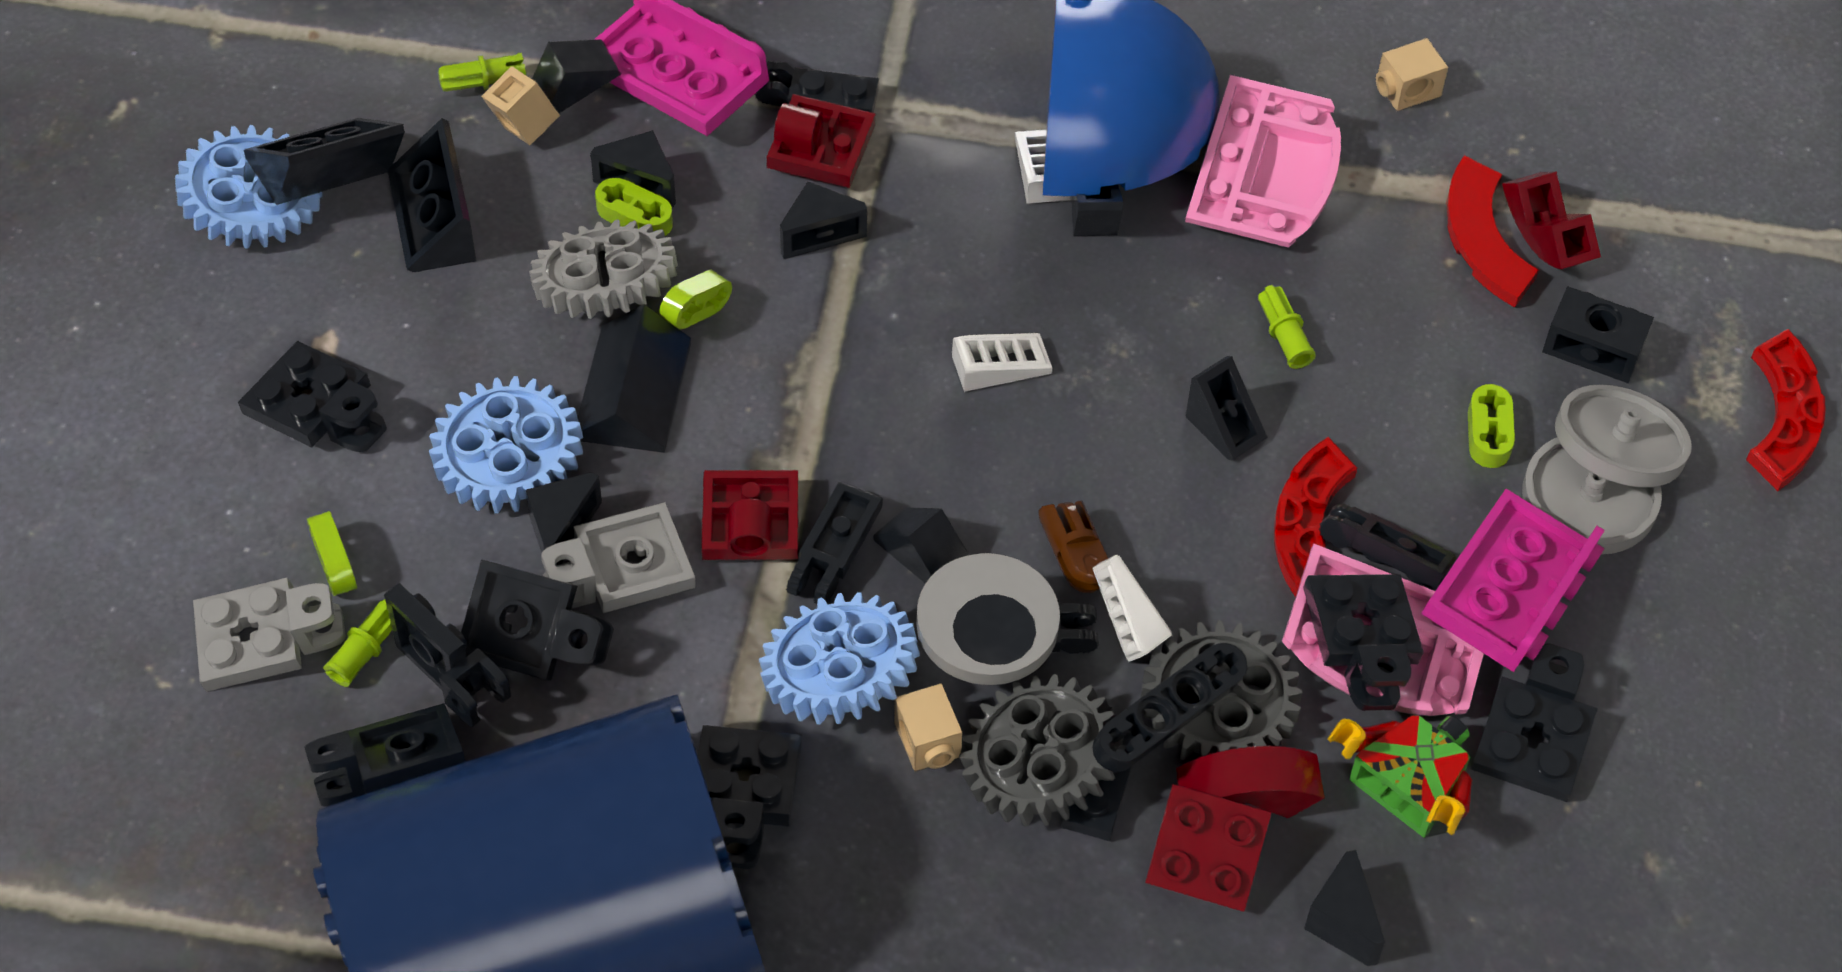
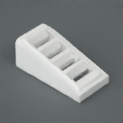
[1015,130,1070,204]
[952,333,1052,392]
[1092,554,1172,662]

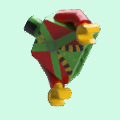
[1327,715,1472,838]

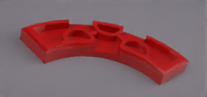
[1446,155,1539,308]
[1746,329,1826,491]
[1274,437,1358,597]

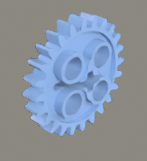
[175,125,322,249]
[429,376,583,513]
[759,592,920,725]

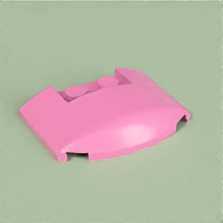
[1185,75,1341,247]
[1282,544,1484,716]

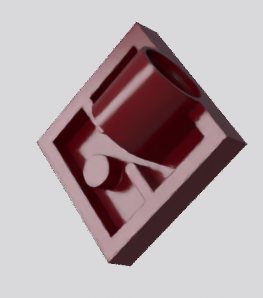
[766,94,876,188]
[702,470,798,560]
[1145,784,1272,912]

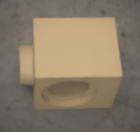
[1376,38,1448,111]
[481,66,560,145]
[894,683,962,771]

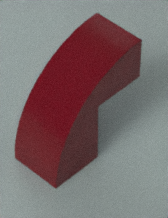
[1502,171,1601,269]
[1176,746,1325,818]

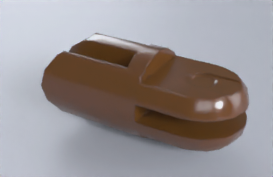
[1038,500,1108,593]

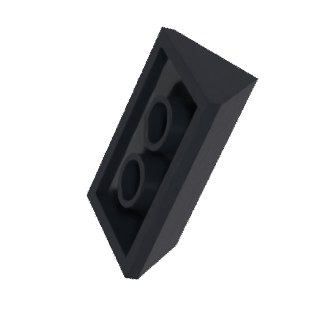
[243,118,405,205]
[387,118,476,272]
[577,304,691,453]

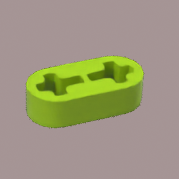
[595,178,673,236]
[659,270,732,330]
[1468,384,1515,468]
[306,511,357,596]

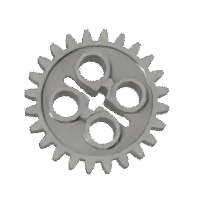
[529,220,678,319]

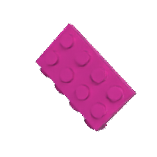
[594,0,769,136]
[1421,489,1605,672]

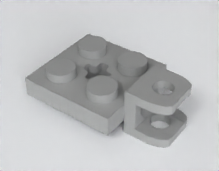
[541,502,695,613]
[193,577,346,692]

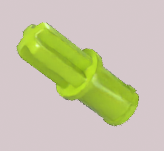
[438,53,526,92]
[1258,285,1316,369]
[323,599,392,687]

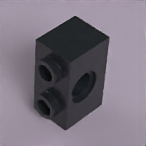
[1542,286,1654,383]

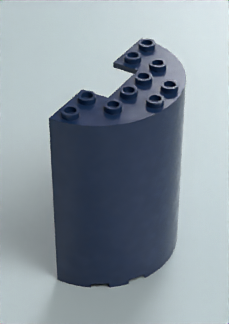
[313,694,766,972]

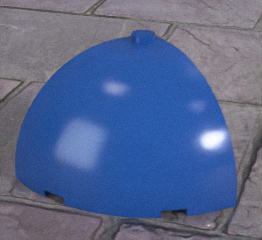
[1043,0,1220,196]

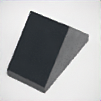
[532,39,621,113]
[590,130,676,209]
[780,181,867,259]
[1071,184,1123,236]
[1185,356,1268,460]
[525,472,602,566]
[873,507,969,584]
[1304,850,1385,966]

